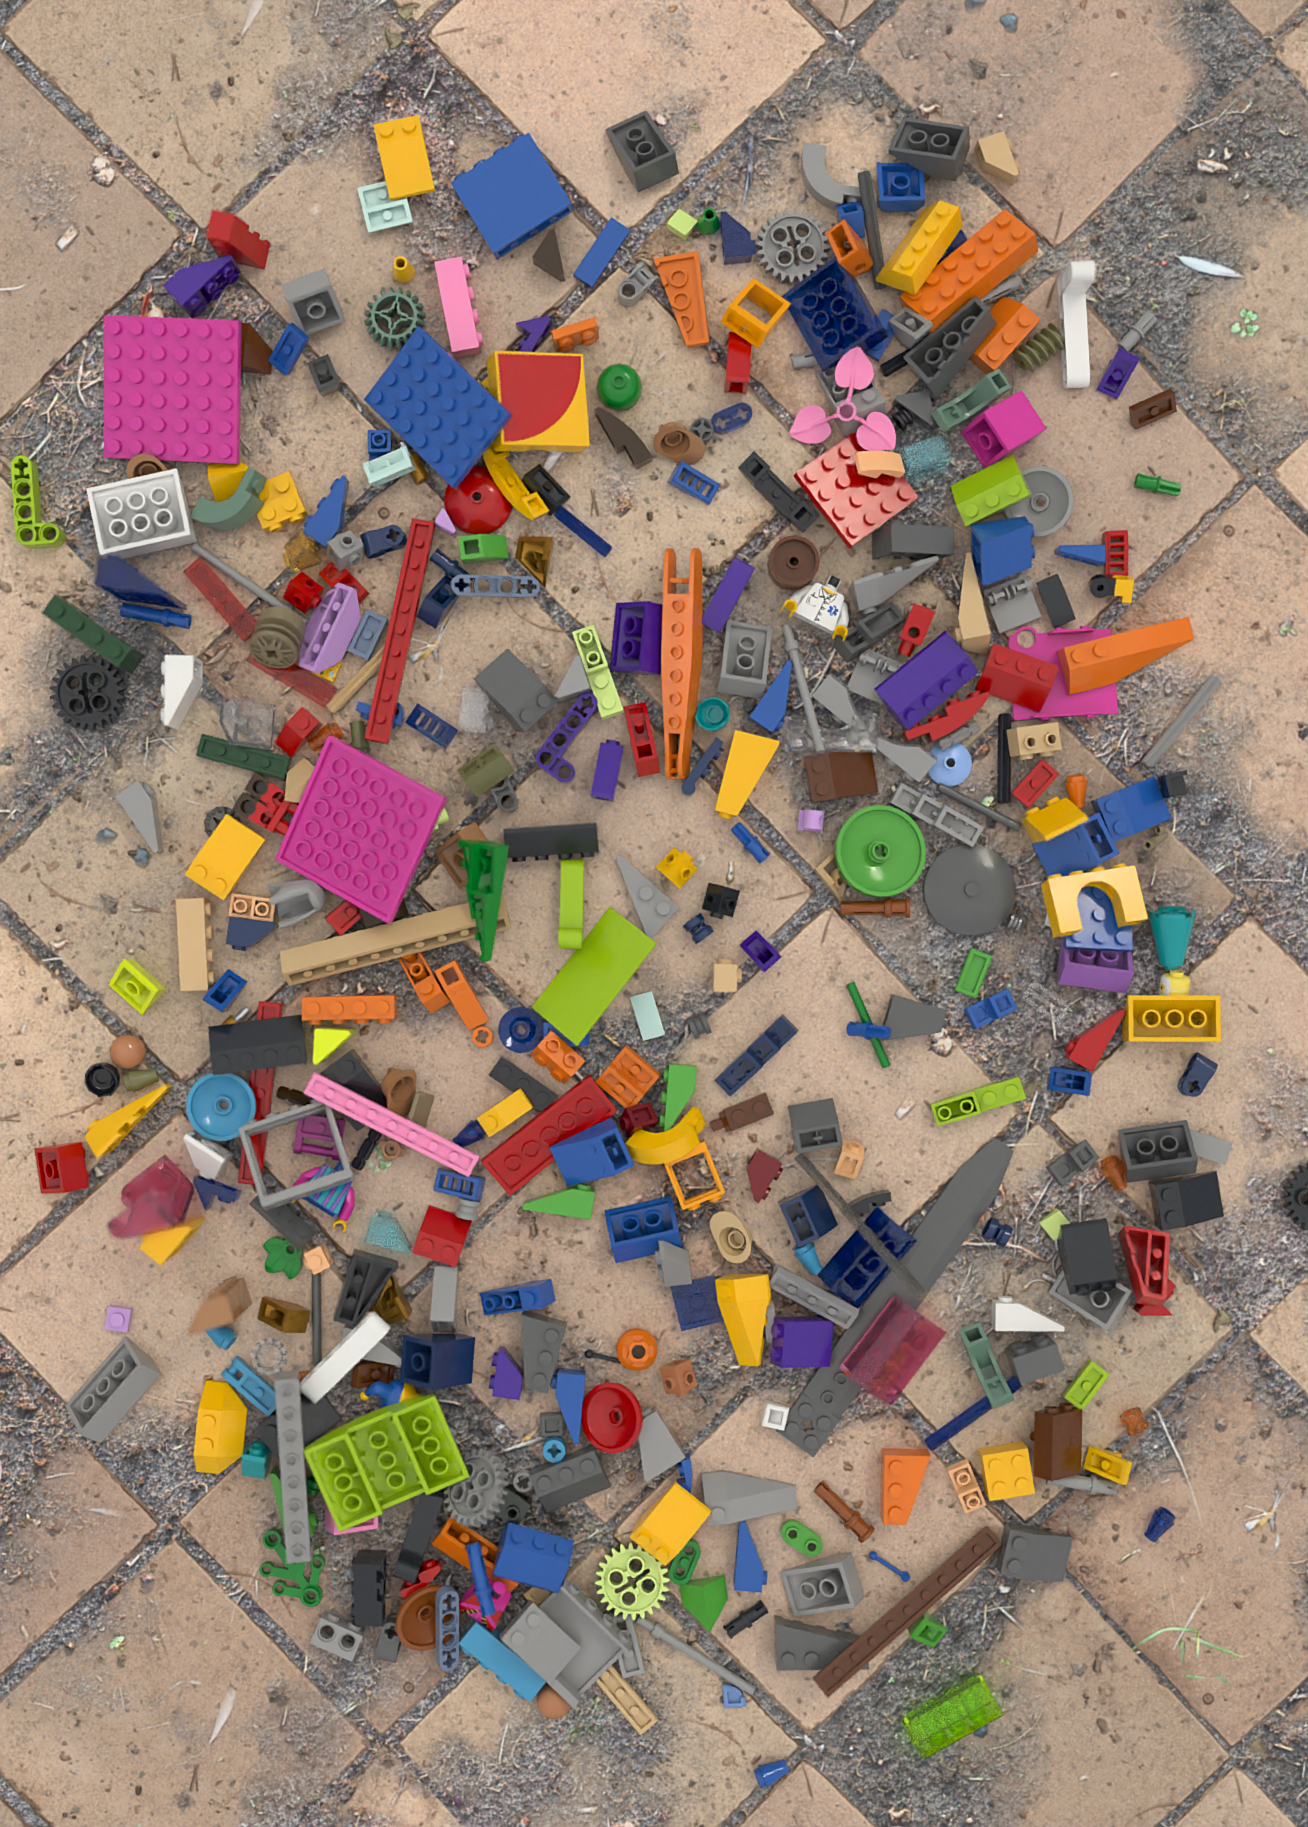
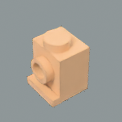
[303,1242,334,1275]

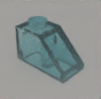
[364,1210,412,1255]

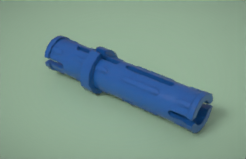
[120,602,192,629]
[465,1542,496,1617]

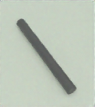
[936,783,1022,832]
[312,1272,322,1366]

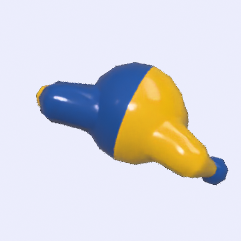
[360,1379,422,1409]

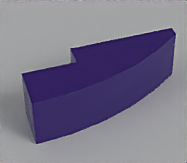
[702,557,755,633]

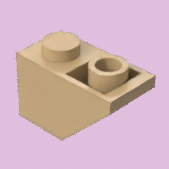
[974,131,1020,184]

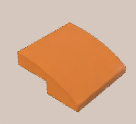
[595,1045,661,1108]

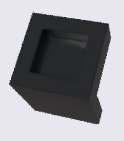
[1158,770,1188,799]

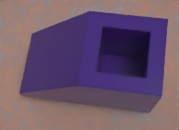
[489,1346,524,1400]

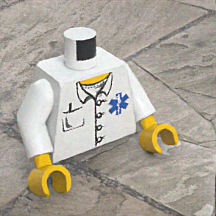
[780,575,849,642]

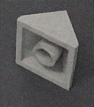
[555,655,591,703]

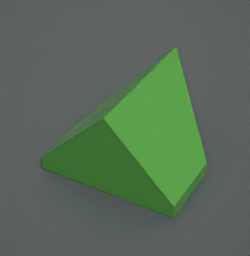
[680,1575,728,1633]

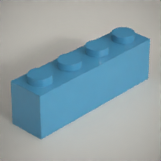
[459,1619,546,1702]

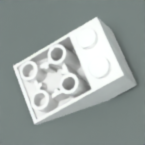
[161,655,203,729]

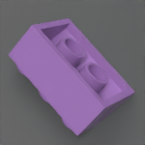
[1057,937,1134,993]

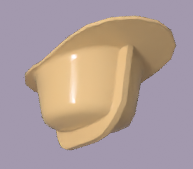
[710,1211,753,1263]

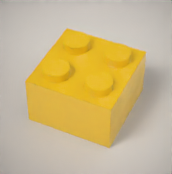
[978,1441,1035,1501]

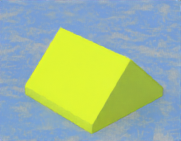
[108,958,166,1015]
[313,1026,357,1065]

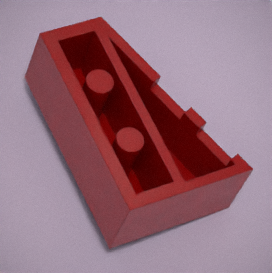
[1118,1225,1170,1307]

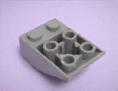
[816,363,886,437]

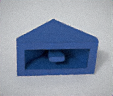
[202,969,247,1012]
[1048,1067,1092,1096]

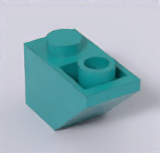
[241,1440,272,1479]

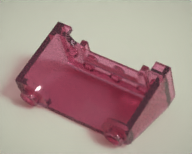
[106,1154,194,1239]

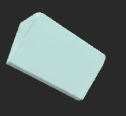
[630,990,665,1041]

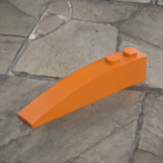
[1057,617,1194,696]

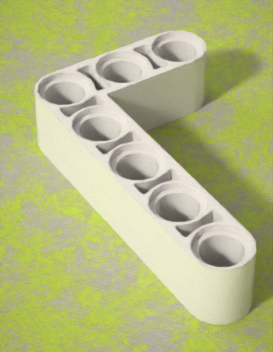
[1058,260,1095,388]

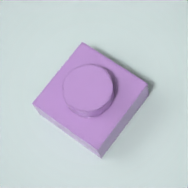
[104,1305,133,1333]

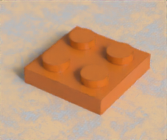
[551,317,599,353]

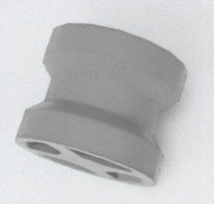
[455,1197,481,1220]

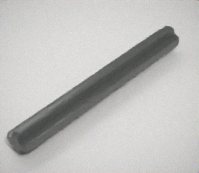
[858,171,887,290]

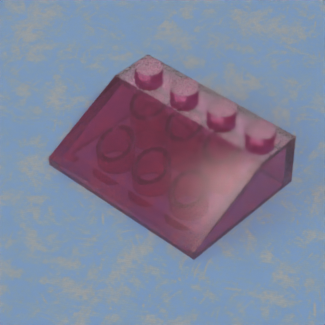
[840,1294,947,1406]

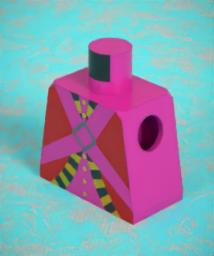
[459,1578,511,1631]

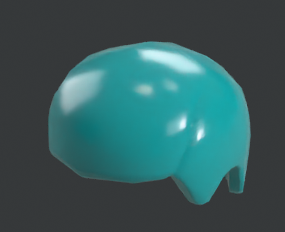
[695,697,730,732]

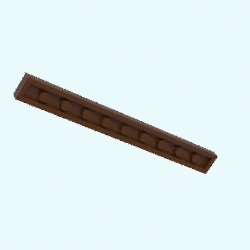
[812,1526,1003,1698]

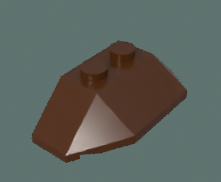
[241,323,273,375]

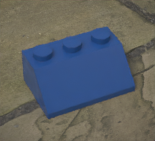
[605,1196,683,1263]
[492,1523,574,1593]

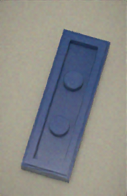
[573,217,630,289]

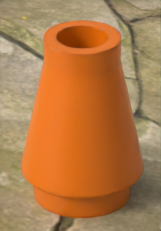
[1065,774,1088,808]

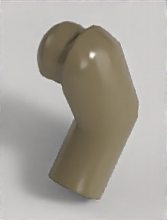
[1142,825,1168,851]

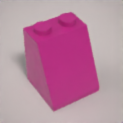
[961,390,1047,469]

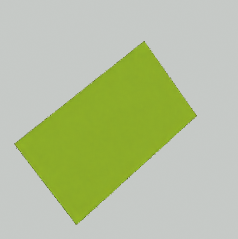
[532,907,657,1046]

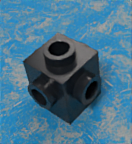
[702,883,740,919]

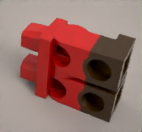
[232,772,299,835]

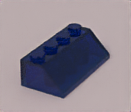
[817,1206,917,1309]

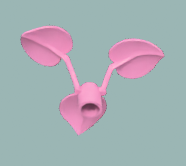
[789,347,896,451]

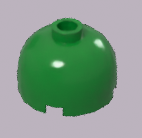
[596,363,642,412]

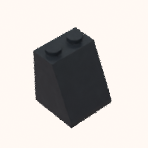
[1056,1218,1118,1296]

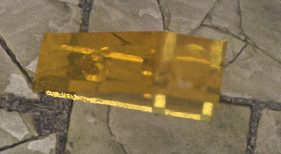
[283,529,321,572]

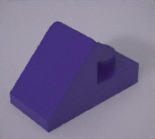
[516,316,552,352]
[1097,348,1140,399]

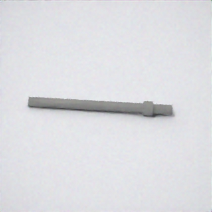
[191,543,309,625]
[782,624,825,754]
[635,1614,755,1695]

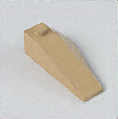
[954,552,991,655]

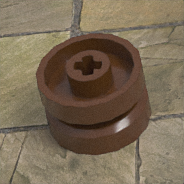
[767,535,820,591]

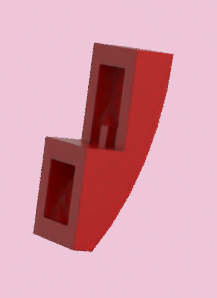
[319,561,370,604]

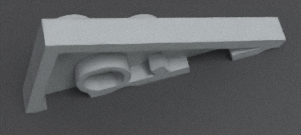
[616,855,679,939]

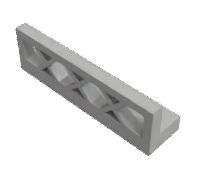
[769,1264,859,1329]

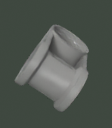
[618,262,660,307]

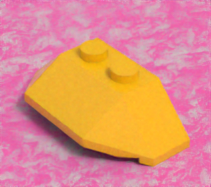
[194,1380,248,1474]

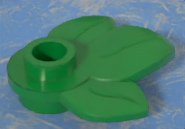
[263,1237,303,1280]

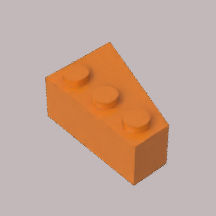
[880,1448,930,1525]

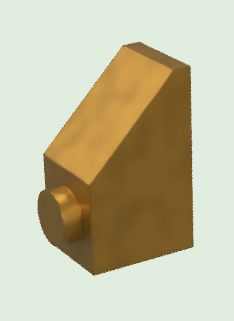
[257,1297,310,1333]

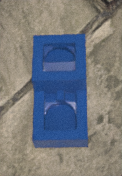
[963,988,1018,1030]

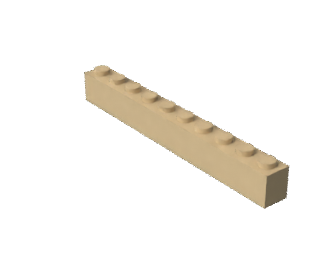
[280,894,512,986]

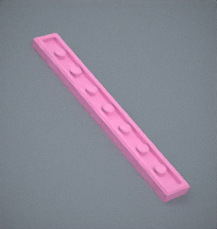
[304,1072,479,1177]

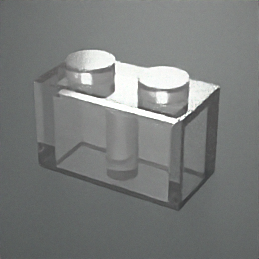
[458,685,495,735]

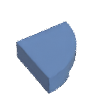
[722,1682,747,1708]

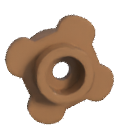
[379,1138,405,1162]

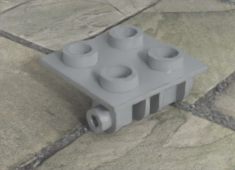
[982,575,1042,634]
[847,649,904,706]

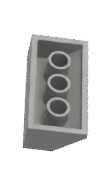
[65,1337,161,1443]

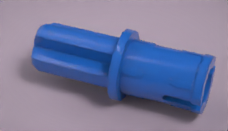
[731,822,770,864]
[846,1021,891,1040]

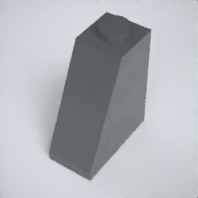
[880,994,949,1041]

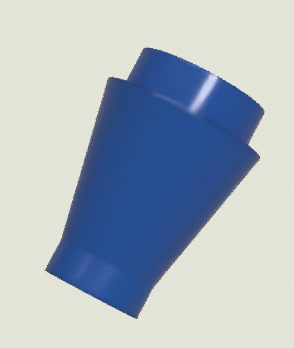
[753,1759,789,1788]

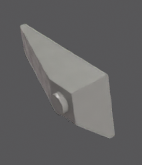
[848,556,939,616]
[702,1470,798,1526]

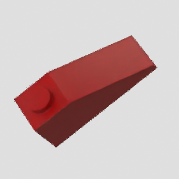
[623,702,660,777]
[1064,1008,1126,1072]

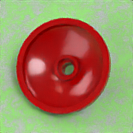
[444,466,513,535]
[581,1382,643,1453]

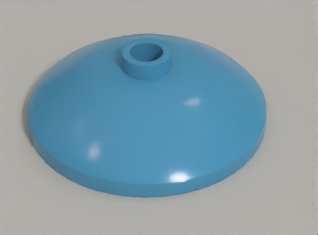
[186,1073,256,1141]

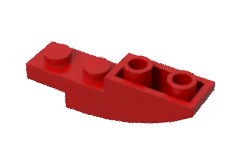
[902,690,990,743]

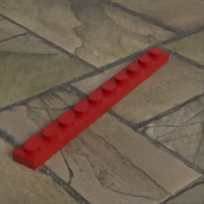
[364,518,436,745]

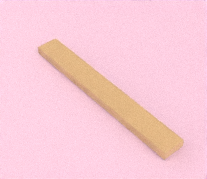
[523,1586,658,1736]

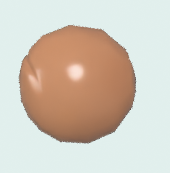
[109,1034,146,1069]
[537,1682,571,1719]

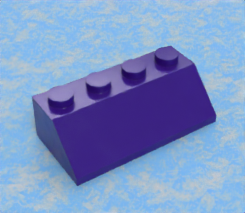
[874,631,979,730]

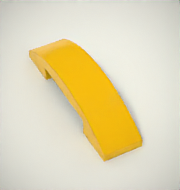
[483,442,549,520]

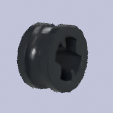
[891,407,913,431]

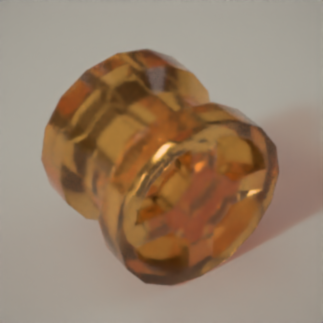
[1119,1407,1149,1435]

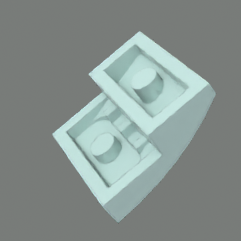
[357,181,413,233]

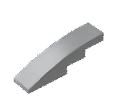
[888,783,984,847]

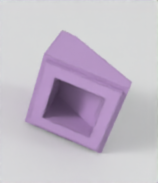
[434,508,458,538]

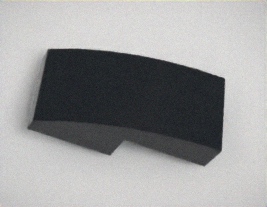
[1036,574,1076,628]
[844,1189,891,1218]

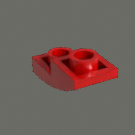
[400,1558,443,1599]

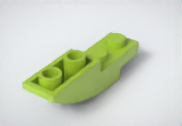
[930,1076,1027,1126]

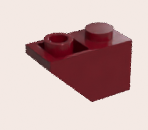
[746,1147,783,1203]

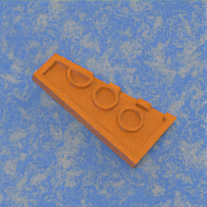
[653,251,710,348]

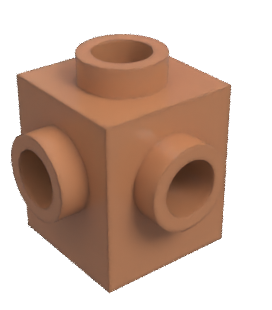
[659,1359,697,1397]

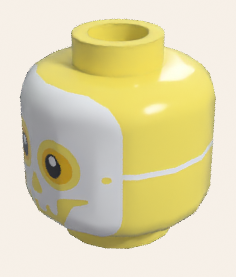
[1159,969,1191,995]

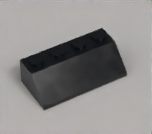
[503,823,599,862]
[208,1014,307,1075]

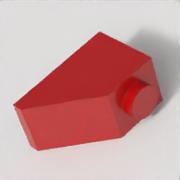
[275,707,323,758]

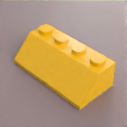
[876,200,963,295]
[1122,995,1221,1042]

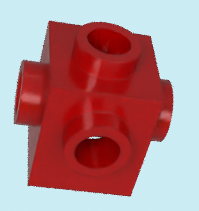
[283,572,324,614]

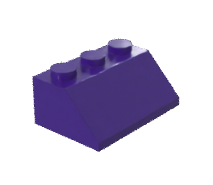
[609,601,663,675]

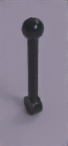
[585,1349,626,1368]

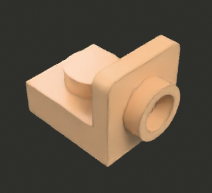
[834,1140,864,1180]

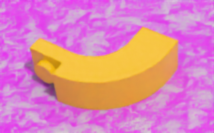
[625,1107,706,1165]

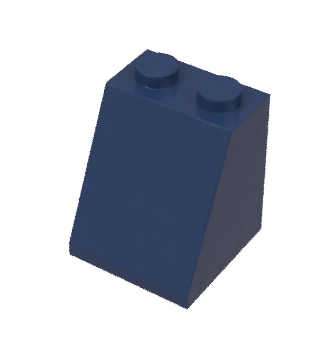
[400,1333,475,1390]

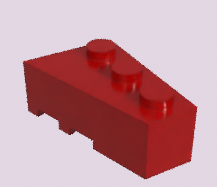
[206,209,271,270]

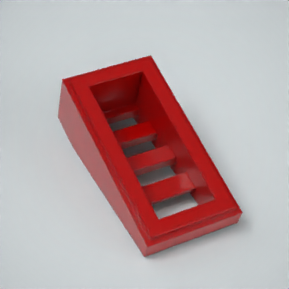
[1102,530,1129,576]

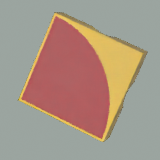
[487,351,590,453]

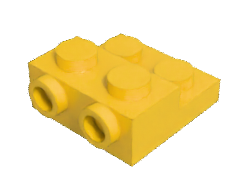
[257,471,308,533]

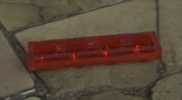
[183,557,257,642]
[246,653,337,709]

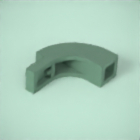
[931,369,1012,433]
[190,467,267,531]
[959,1322,1014,1409]

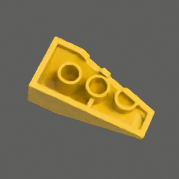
[84,1083,173,1158]

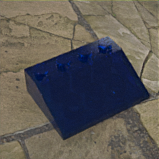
[781,256,889,371]
[94,554,187,610]

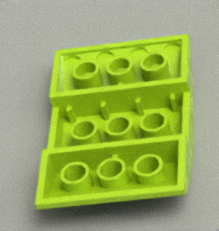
[303,1394,470,1532]

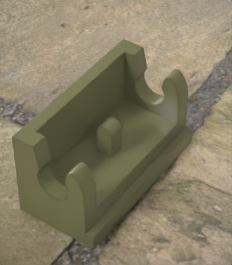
[457,743,514,797]

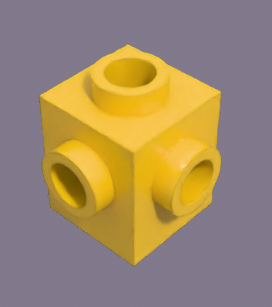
[656,847,698,889]

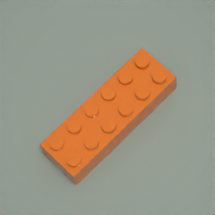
[899,209,1038,335]

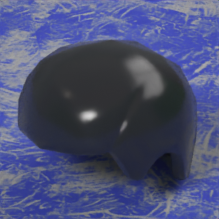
[84,1062,120,1097]

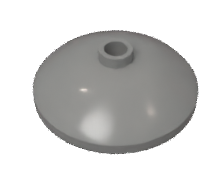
[1005,466,1074,537]

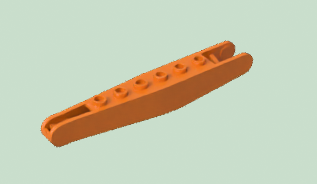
[661,548,703,780]

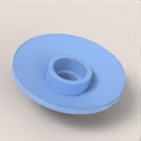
[928,743,972,786]

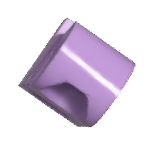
[797,809,824,832]

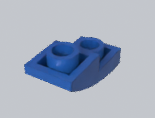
[368,430,392,461]
[677,1453,692,1494]

